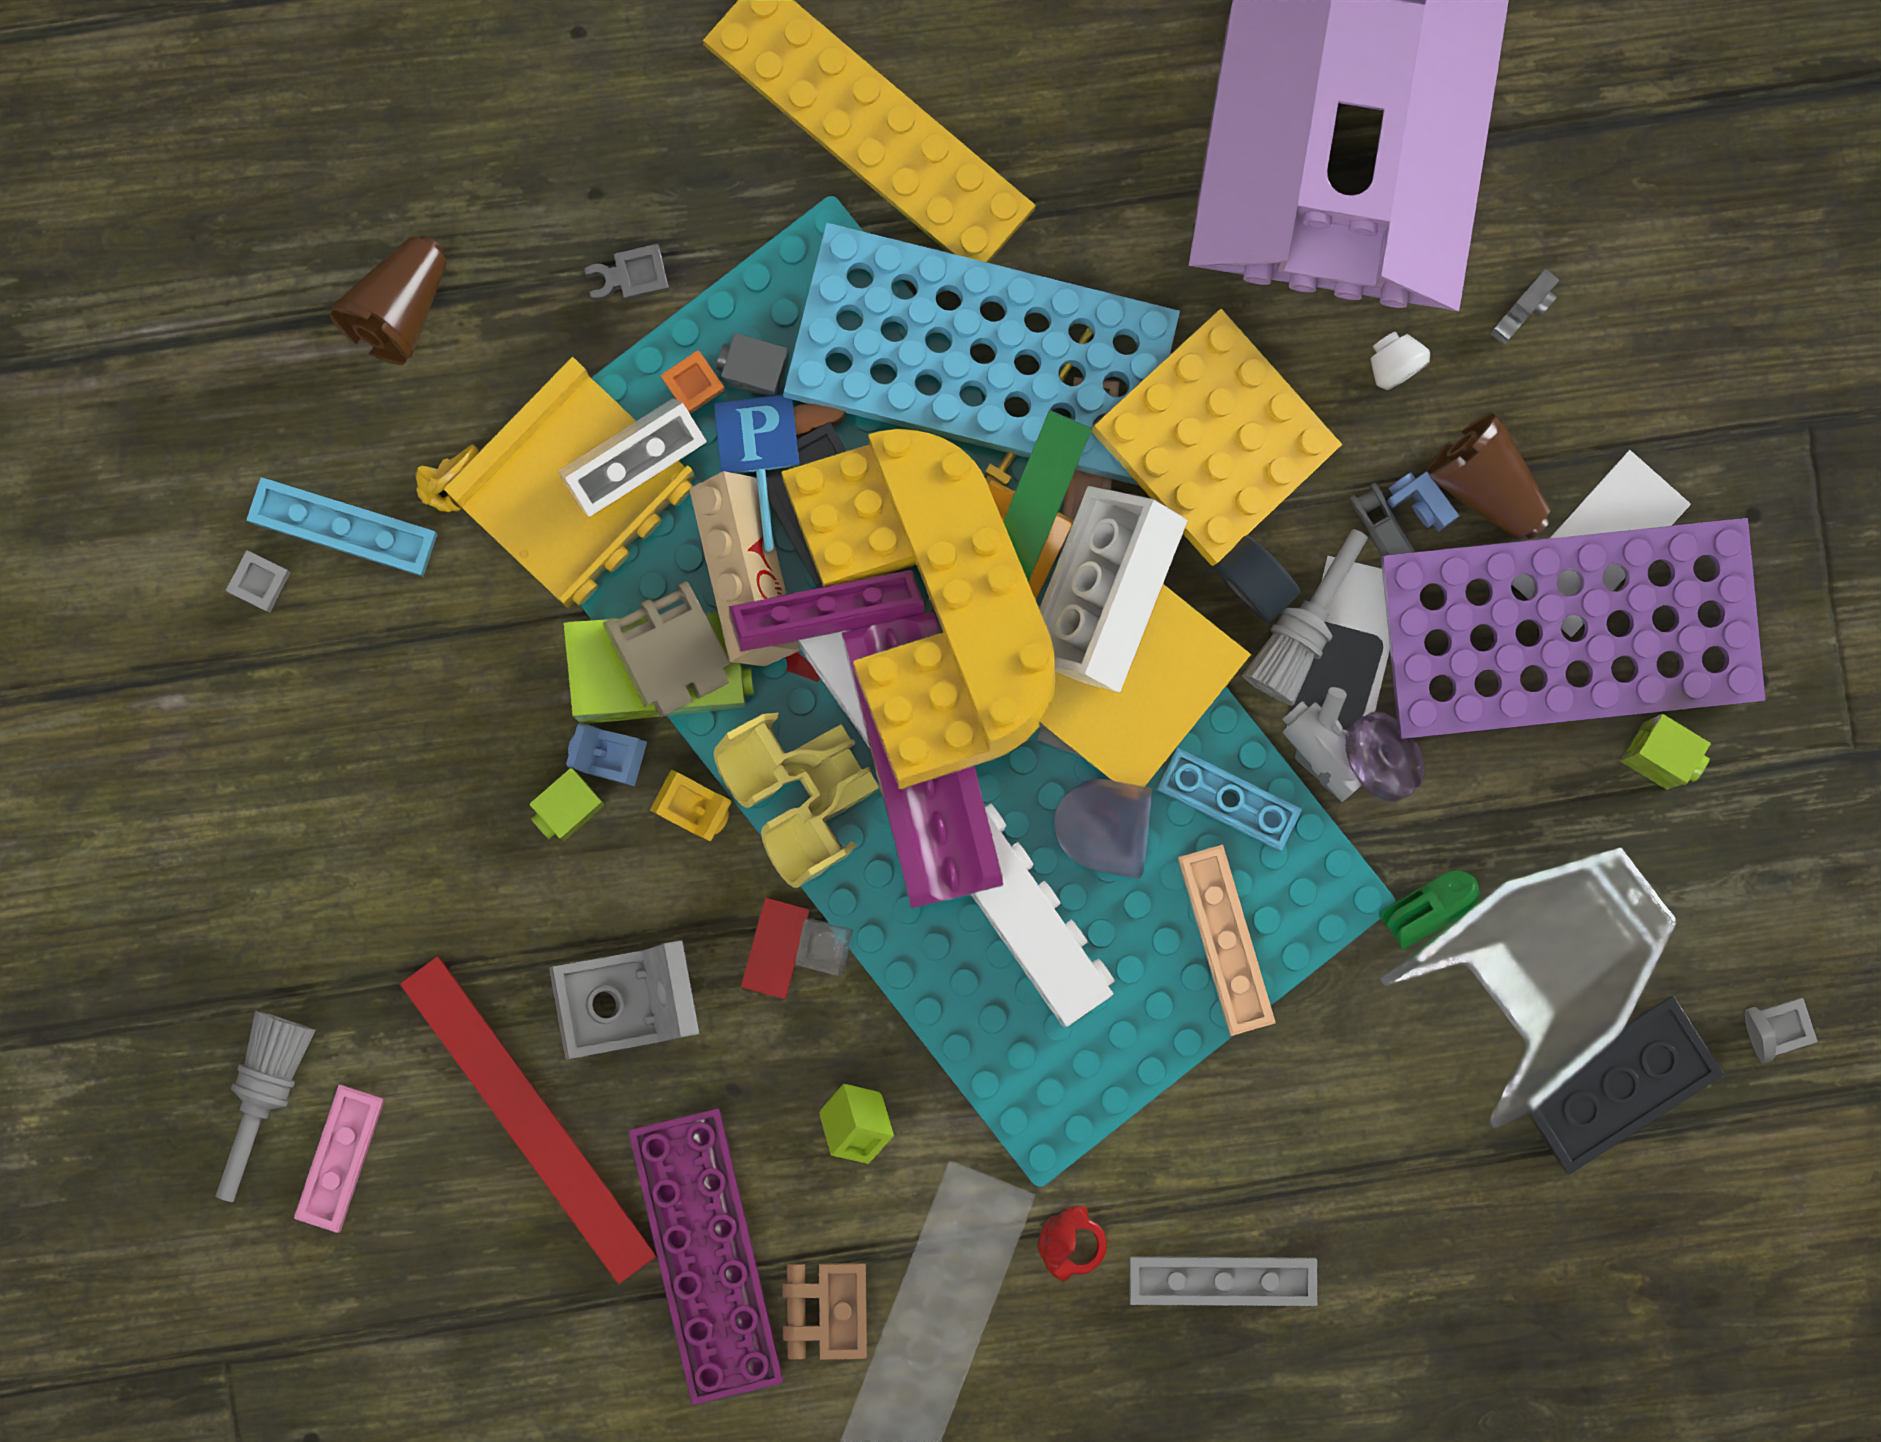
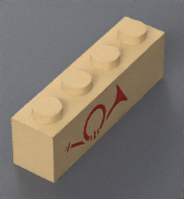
[689,471,800,666]

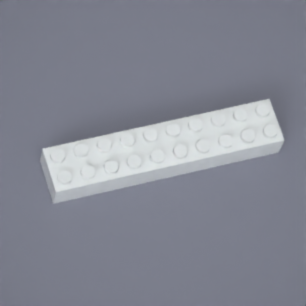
[798,626,1115,1027]

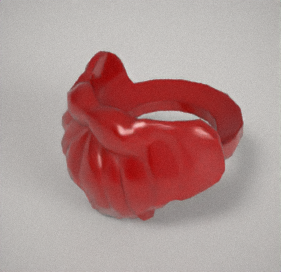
[1037,1206,1107,1282]

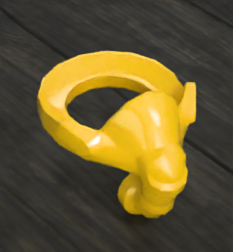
[415,444,479,512]

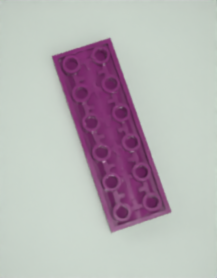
[841,611,1004,909]
[628,1108,783,1405]

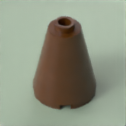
[330,235,447,366]
[1426,412,1550,539]

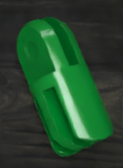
[1378,870,1480,950]

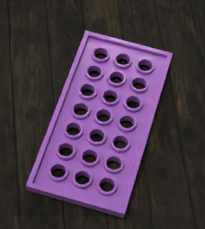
[1381,518,1765,739]

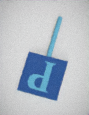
[714,394,800,551]

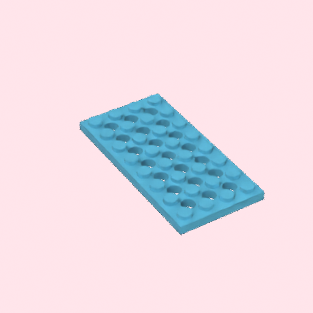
[783,223,1180,485]

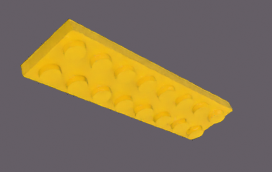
[703,0,1036,263]

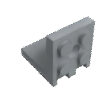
[549,940,699,1060]

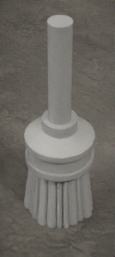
[1242,529,1368,706]
[215,1011,316,1202]

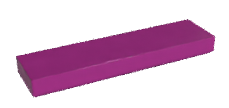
[729,570,924,652]

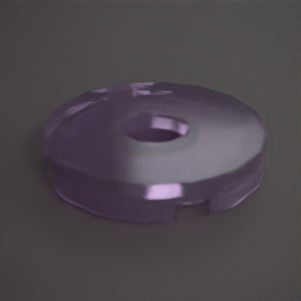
[1345,712,1424,802]

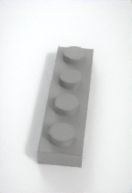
[1129,1256,1317,1306]

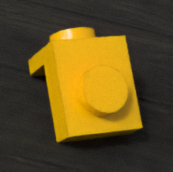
[650,770,731,841]

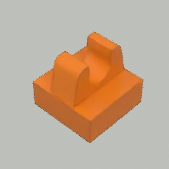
[660,350,725,414]

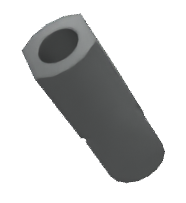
[1349,483,1415,556]

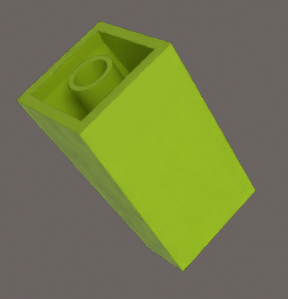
[564,612,754,724]

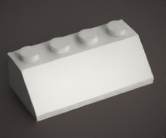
[1039,486,1188,693]

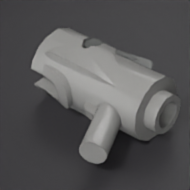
[1282,687,1378,802]

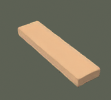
[1177,845,1276,1036]

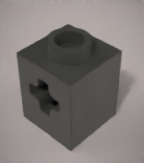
[716,333,789,397]

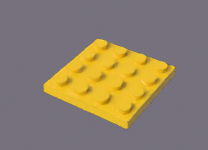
[1091,309,1342,566]

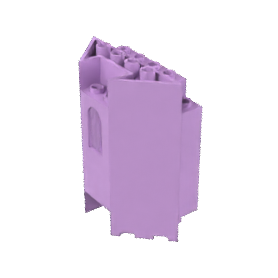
[1188,0,1509,311]

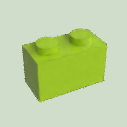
[1620,714,1711,790]

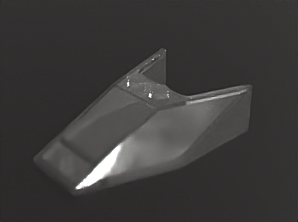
[1380,848,1677,1129]

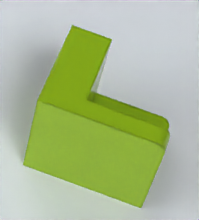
[820,1084,894,1164]

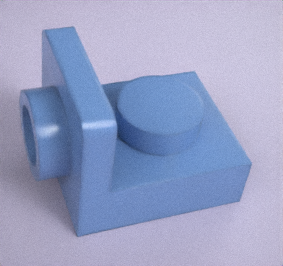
[1387,472,1459,533]

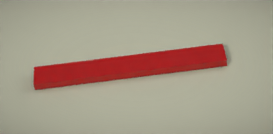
[400,956,657,1284]

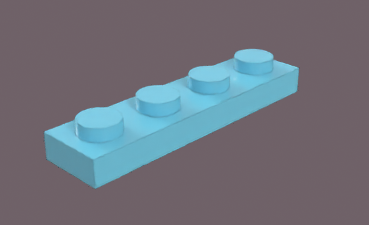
[246,477,438,577]

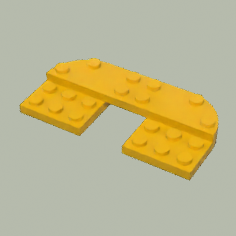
[781,429,1055,789]

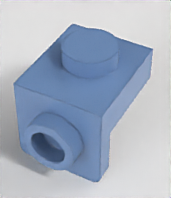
[567,723,647,786]

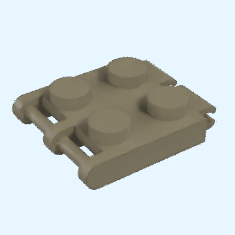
[603,581,730,717]

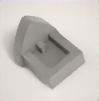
[1744,998,1818,1063]

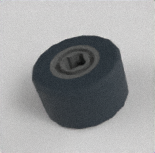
[1213,536,1300,623]

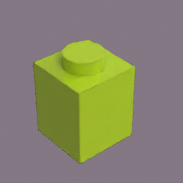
[529,767,605,841]

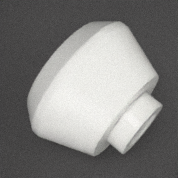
[1370,331,1430,390]

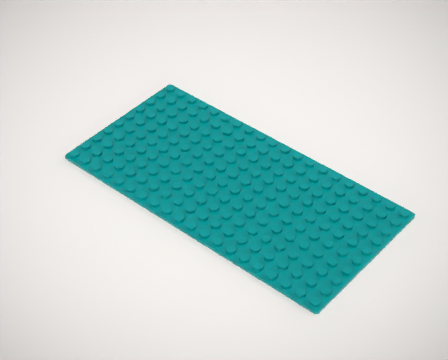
[580,196,1396,1187]

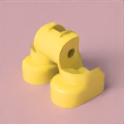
[714,712,879,888]

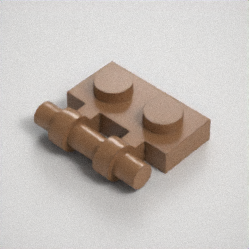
[782,1263,867,1359]

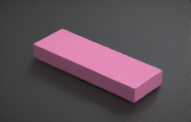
[294,1085,385,1233]

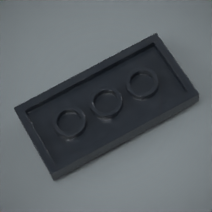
[1516,996,1725,1175]

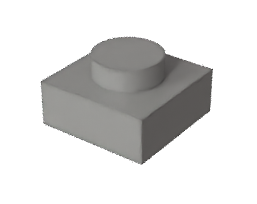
[226,550,291,613]

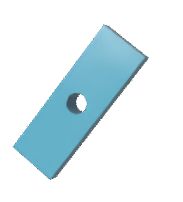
[1156,748,1302,851]

